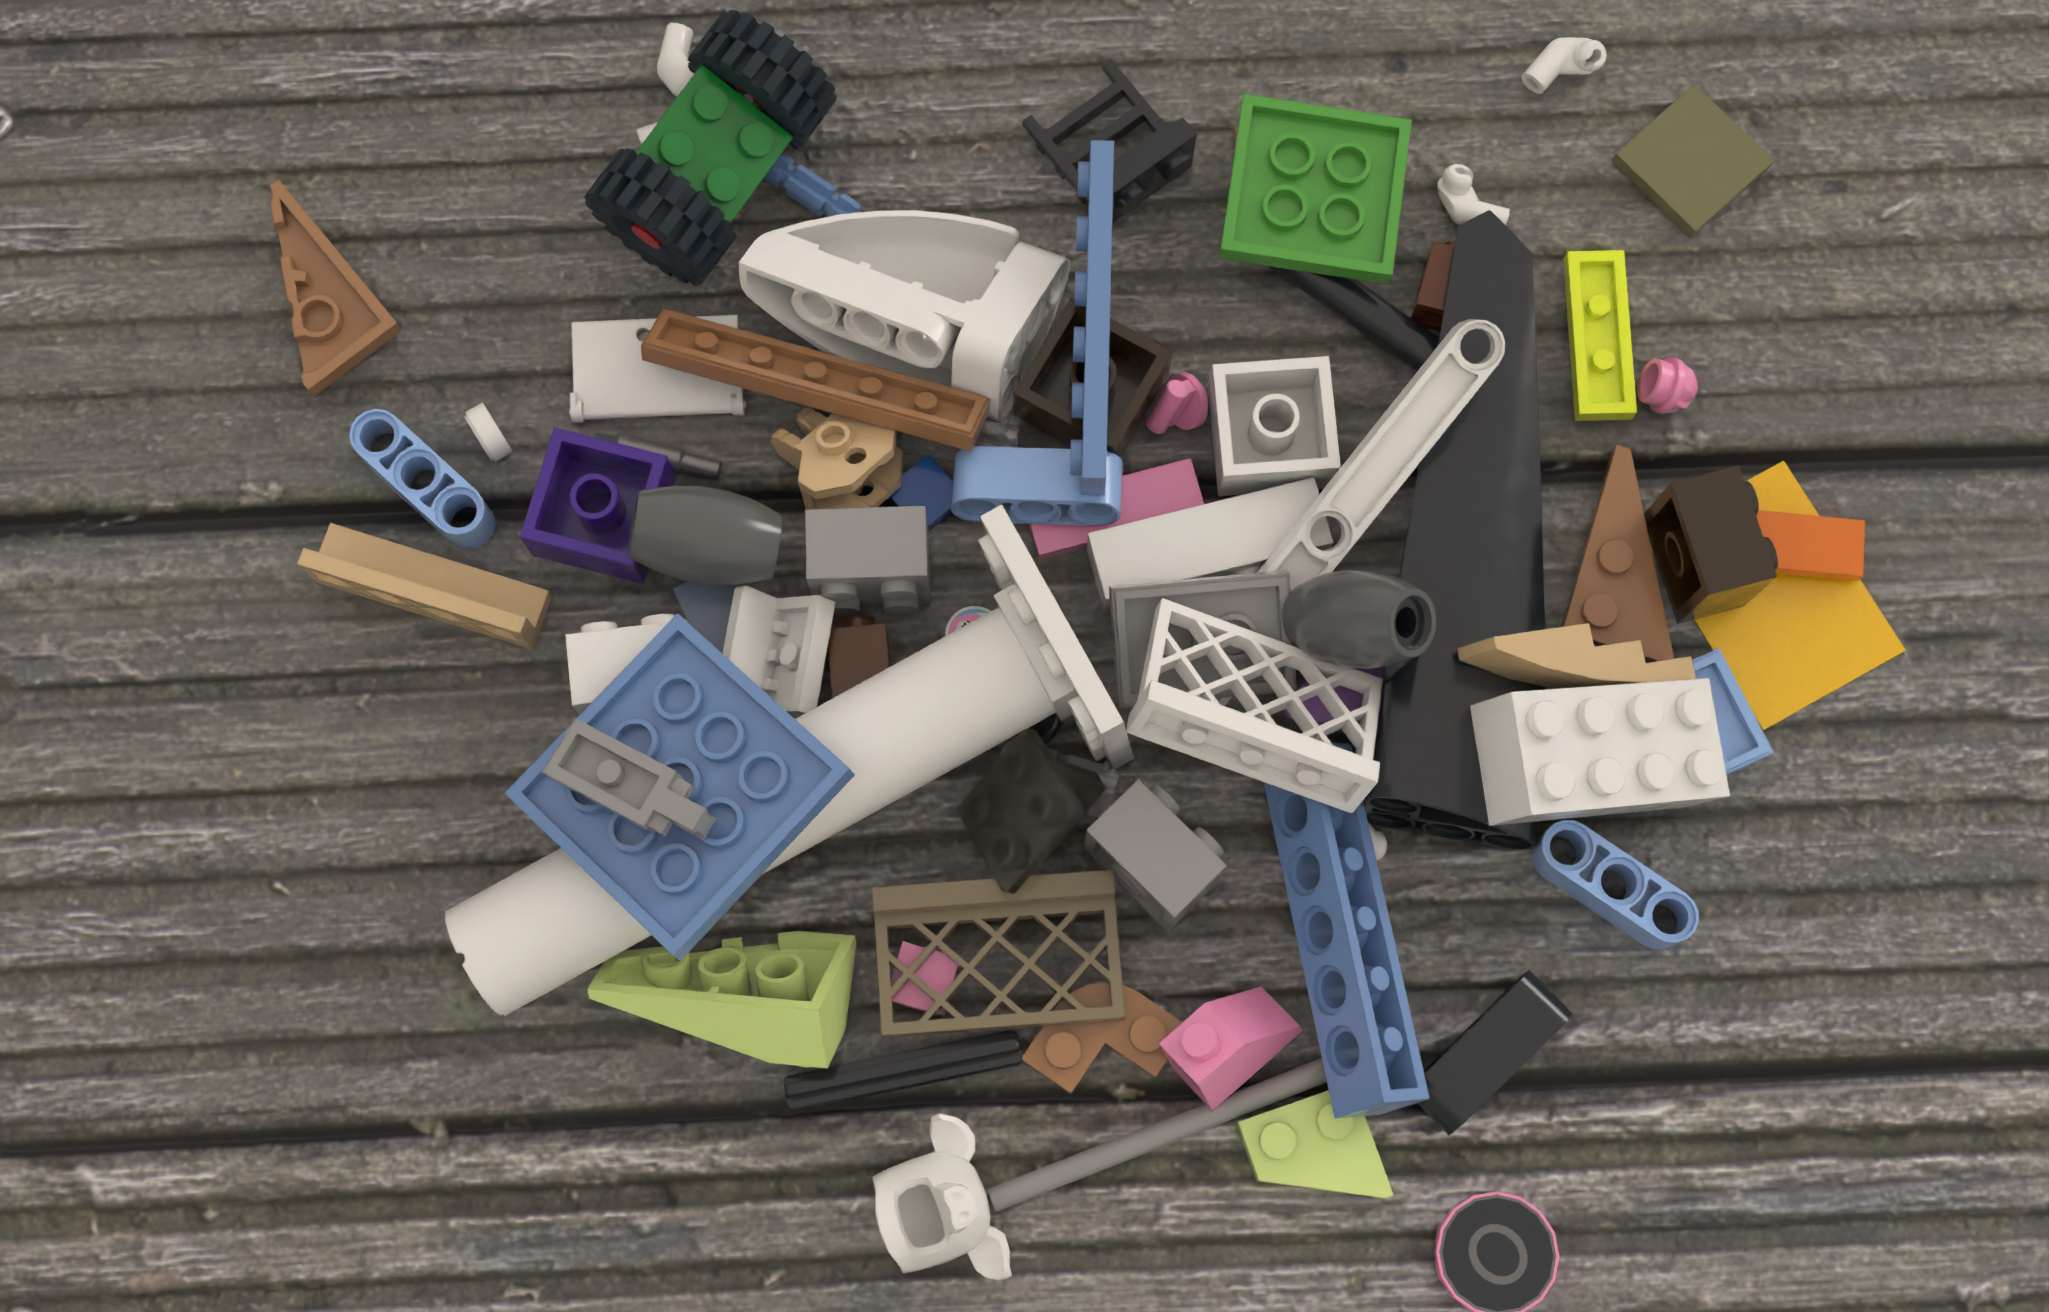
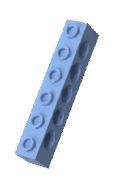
[1264,743,1430,1119]

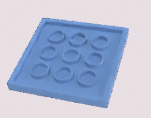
[505,613,855,961]

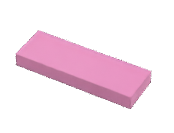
[1029,458,1204,560]

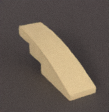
[1457,623,1696,689]

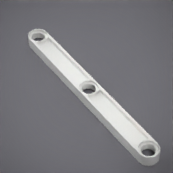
[1216,319,1505,706]

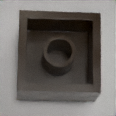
[1013,297,1173,457]
[1644,465,1778,624]

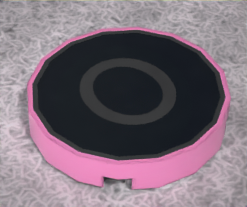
[1434,1191,1560,1312]

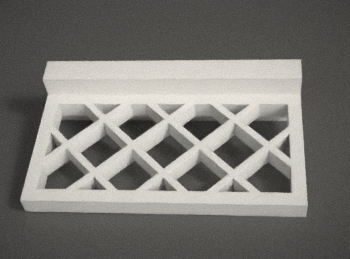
[1126,598,1383,813]

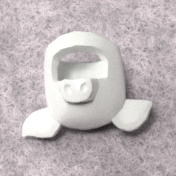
[872,1113,1012,1280]

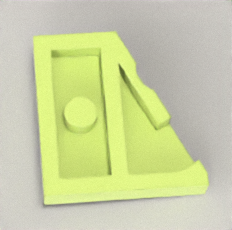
[1236,1090,1394,1199]

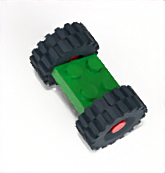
[584,10,837,286]

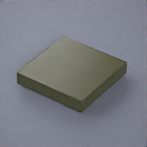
[1612,84,1774,238]

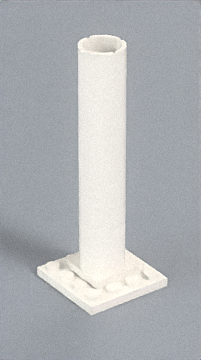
[445,504,1134,1016]

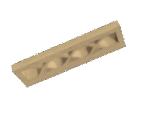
[297,523,553,650]

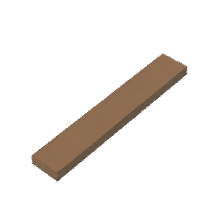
[641,308,990,452]

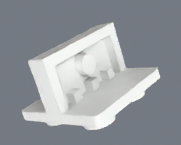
[722,586,835,719]

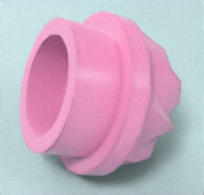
[1637,357,1698,414]

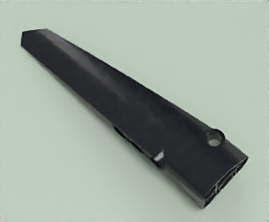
[1364,210,1546,850]

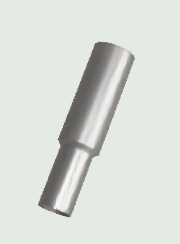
[618,435,722,480]

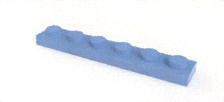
[1070,140,1114,496]

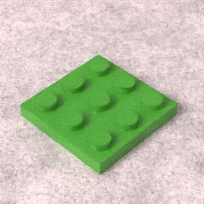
[1219,94,1412,285]

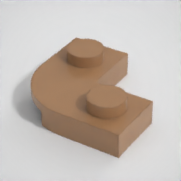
[1022,982,1182,1095]

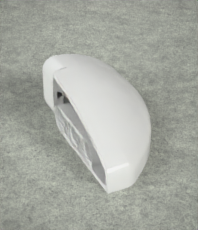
[739,210,1070,423]

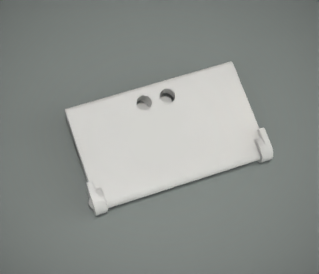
[569,315,747,423]

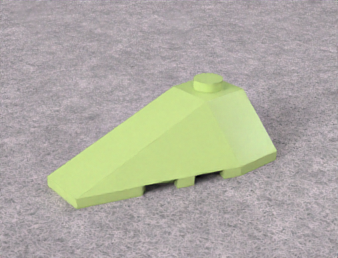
[587,931,856,1069]

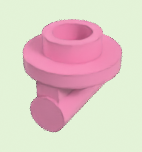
[1146,372,1209,434]

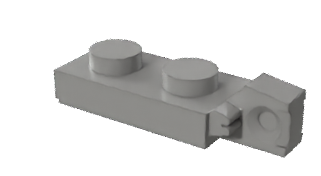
[542,718,716,841]

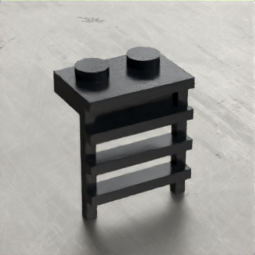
[1022,59,1197,223]

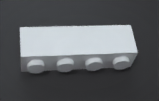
[1086,477,1334,614]

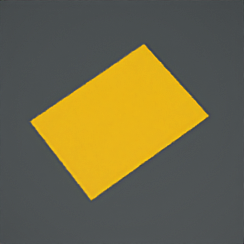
[1651,461,1906,730]

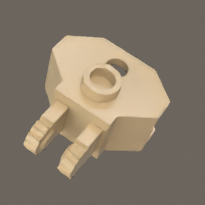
[770,407,904,510]

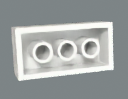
[1470,678,1730,826]

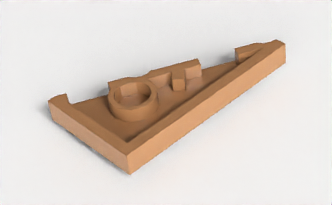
[270,179,402,397]
[1561,445,1674,663]

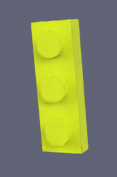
[1563,250,1637,421]

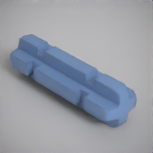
[763,152,862,217]

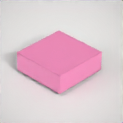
[891,941,959,1018]

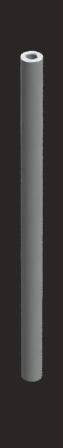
[987,1058,1327,1212]

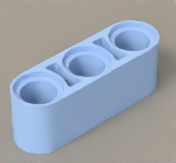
[349,409,496,550]
[951,446,1123,526]
[1531,820,1699,950]

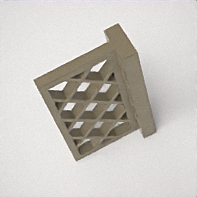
[872,869,1125,1038]

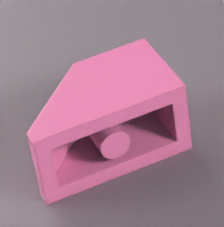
[1159,986,1303,1111]

